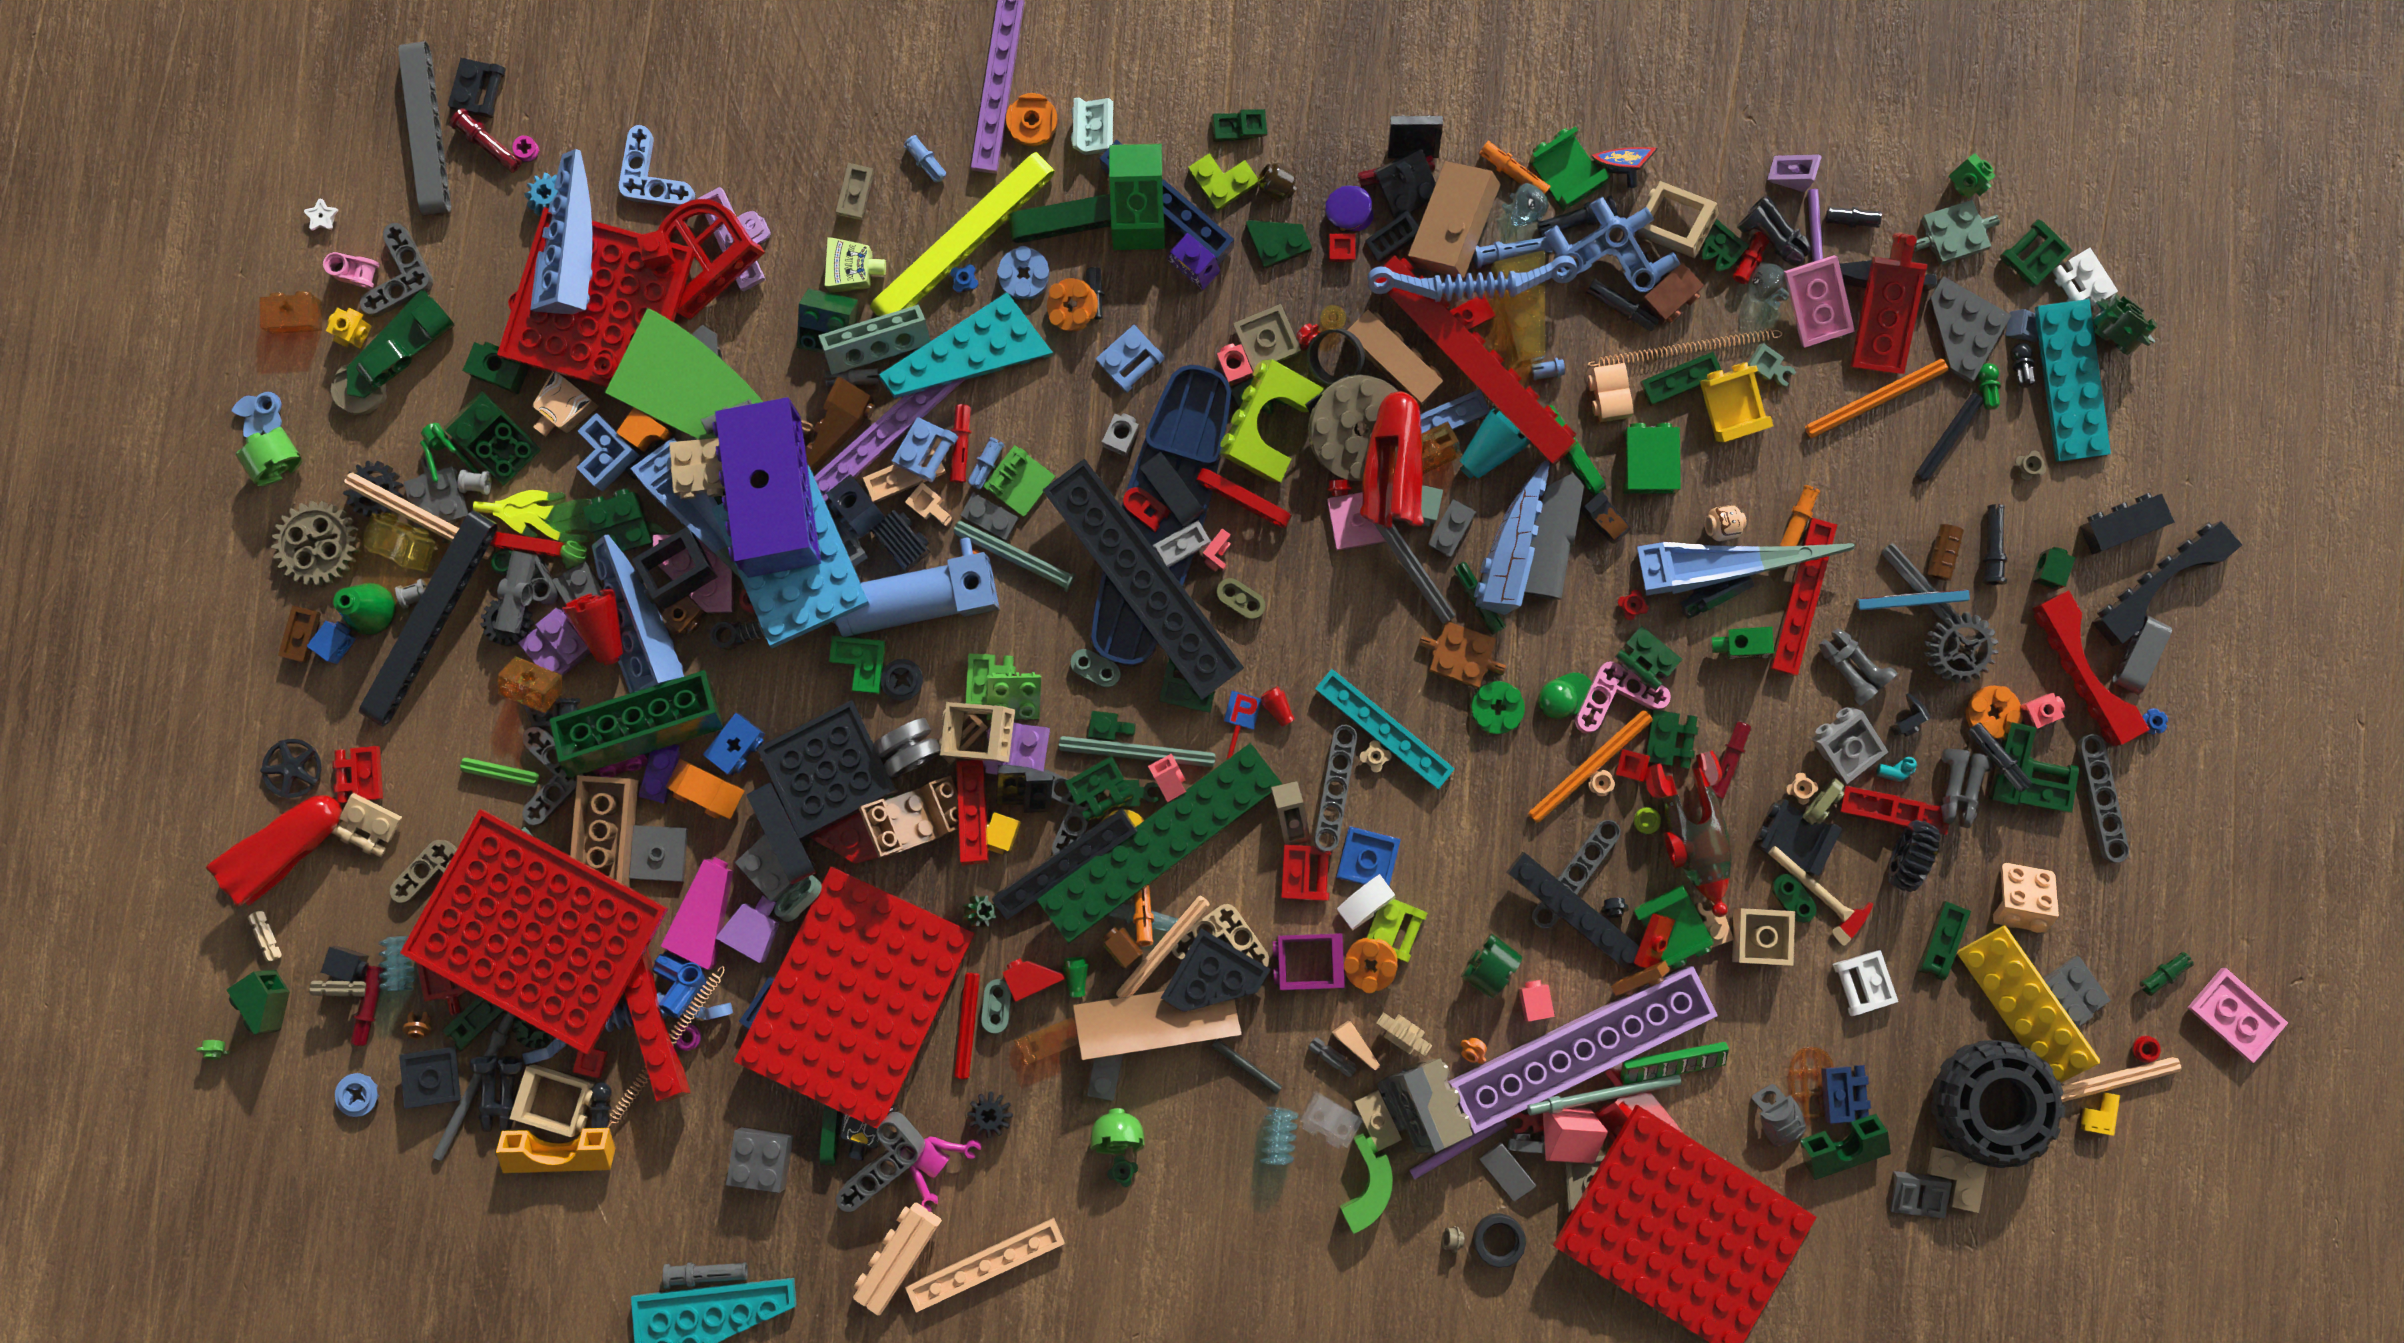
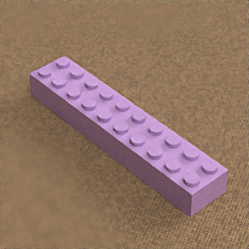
[1448,966,1718,1134]

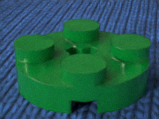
[1471,681,1525,734]

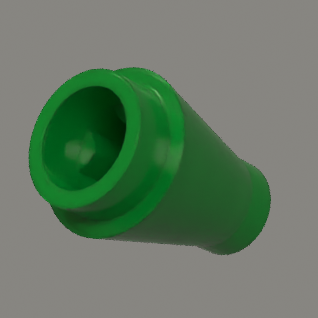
[1062,957,1088,997]

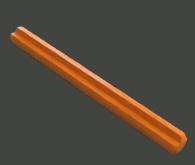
[1805,359,1948,438]
[1528,710,1652,823]

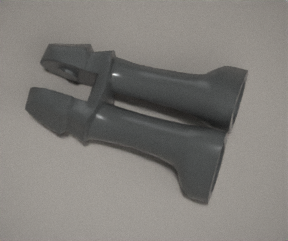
[1818,628,1898,706]
[1941,749,1993,828]

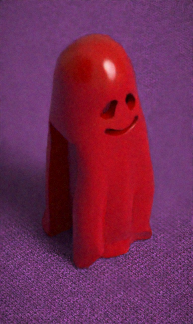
[1360,391,1424,528]
[205,795,342,907]

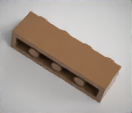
[1345,310,1443,408]

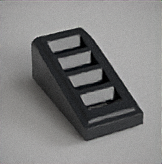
[1365,210,1419,262]

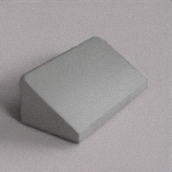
[1479,1142,1536,1201]

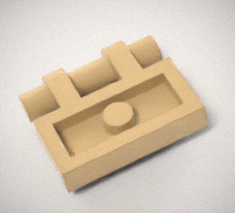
[332,793,402,857]

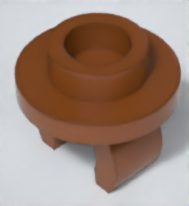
[403,1012,431,1040]

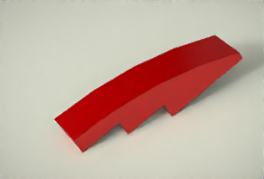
[1840,786,1949,836]

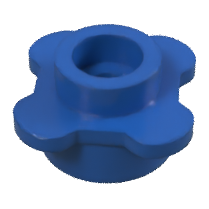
[950,264,978,293]

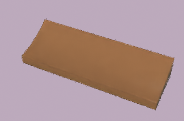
[1073,991,1242,1060]

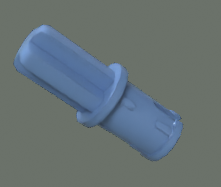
[904,135,947,182]
[968,437,1004,489]

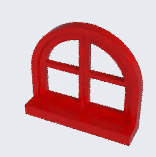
[657,199,765,320]

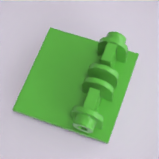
[983,445,1056,517]
[987,672,1041,720]

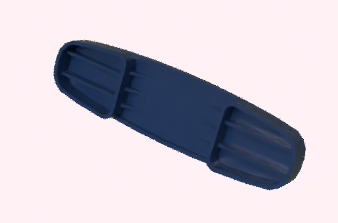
[1091,365,1231,667]

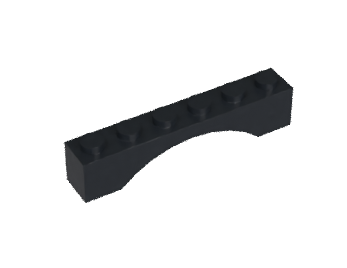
[2092,521,2242,647]

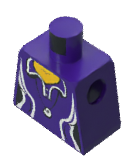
[1166,233,1220,290]

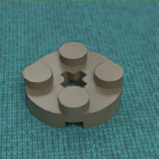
[331,363,387,415]

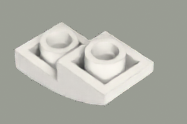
[1337,874,1396,931]

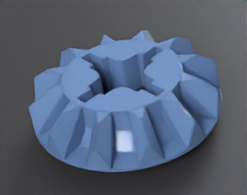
[335,1073,379,1117]

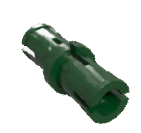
[2139,952,2194,996]

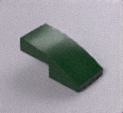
[1211,109,1268,142]

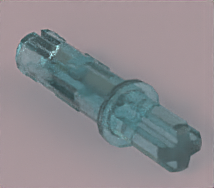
[1109,903,1178,932]

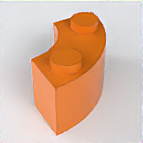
[666,759,745,819]

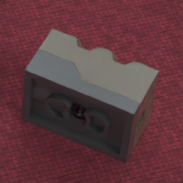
[1385,1058,1473,1153]

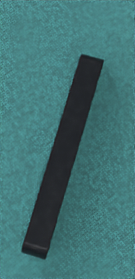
[359,510,498,727]

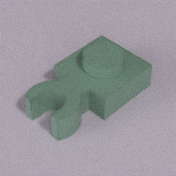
[1748,343,1796,387]

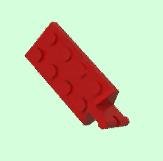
[1850,233,1927,374]

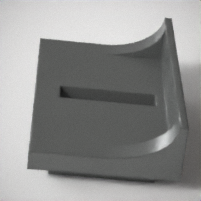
[1890,1171,1951,1218]

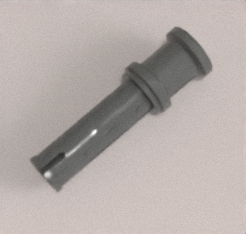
[663,1262,748,1289]

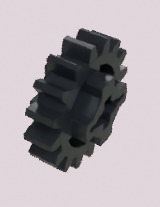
[343,461,404,518]

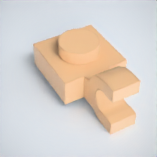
[905,482,953,527]

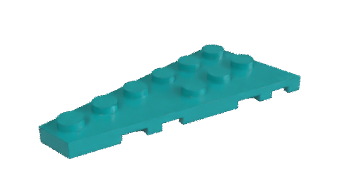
[879,293,1053,399]
[631,1278,797,1343]

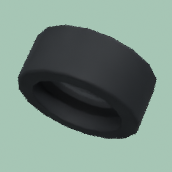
[1473,1213,1526,1268]

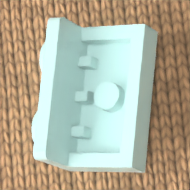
[1071,98,1113,155]

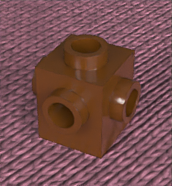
[661,595,707,636]

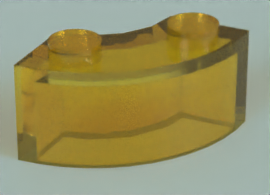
[363,512,436,571]

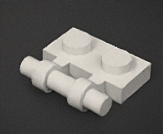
[2052,248,2118,307]

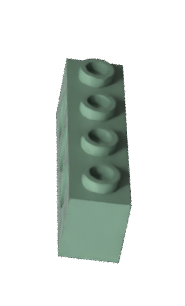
[819,305,931,375]

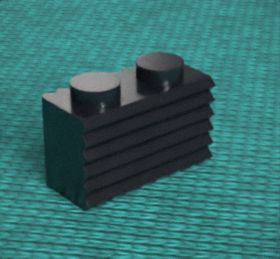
[870,510,930,572]

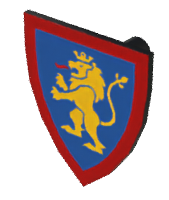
[1591,147,1657,188]

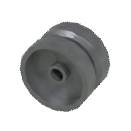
[873,718,941,778]

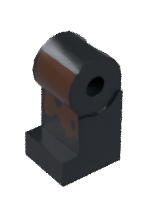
[1580,491,1631,544]

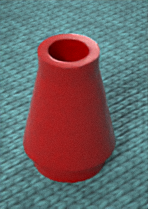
[1260,686,1295,727]

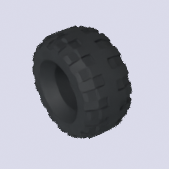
[1930,1040,2065,1168]

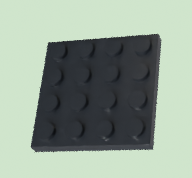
[757,700,898,841]

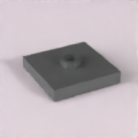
[629,825,688,881]

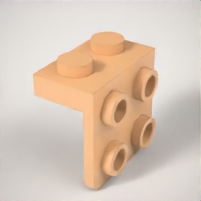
[1993,863,2059,933]

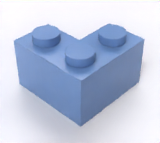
[576,413,640,491]

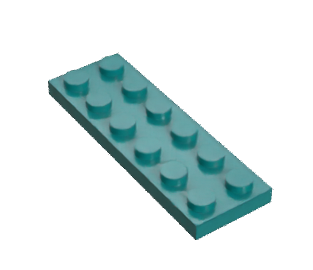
[2034,299,2111,462]

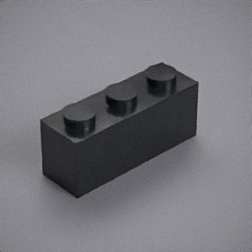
[2080,493,2175,555]

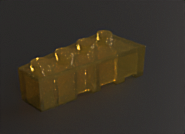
[1490,250,1545,369]

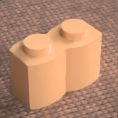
[1588,363,1634,422]

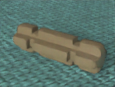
[310,981,366,996]

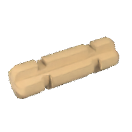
[248,911,281,962]

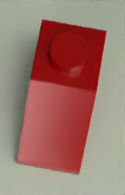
[1002,958,1065,1002]

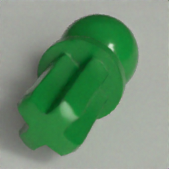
[1977,363,2001,410]

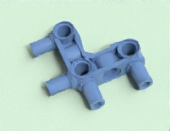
[1544,197,1681,292]

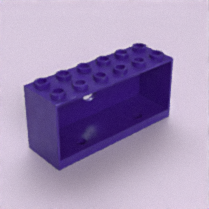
[712,397,822,578]

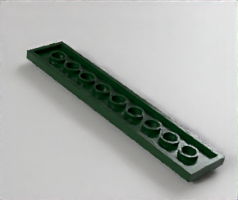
[1037,742,1282,944]

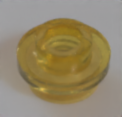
[1320,305,1346,330]

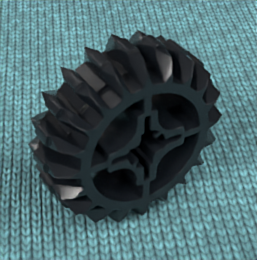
[1887,820,1940,892]

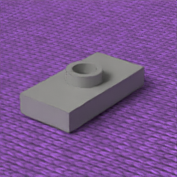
[1153,520,1211,568]

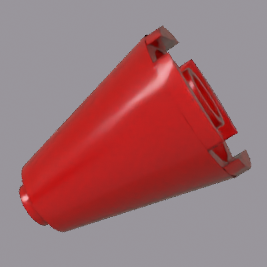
[562,589,623,665]

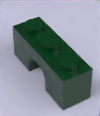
[1800,1114,1891,1180]

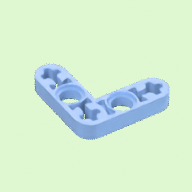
[619,125,695,207]

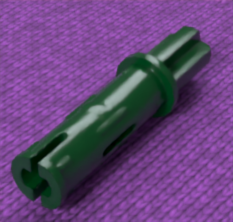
[1453,562,1507,635]

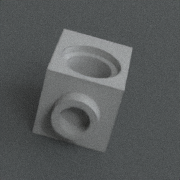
[1102,413,1140,457]

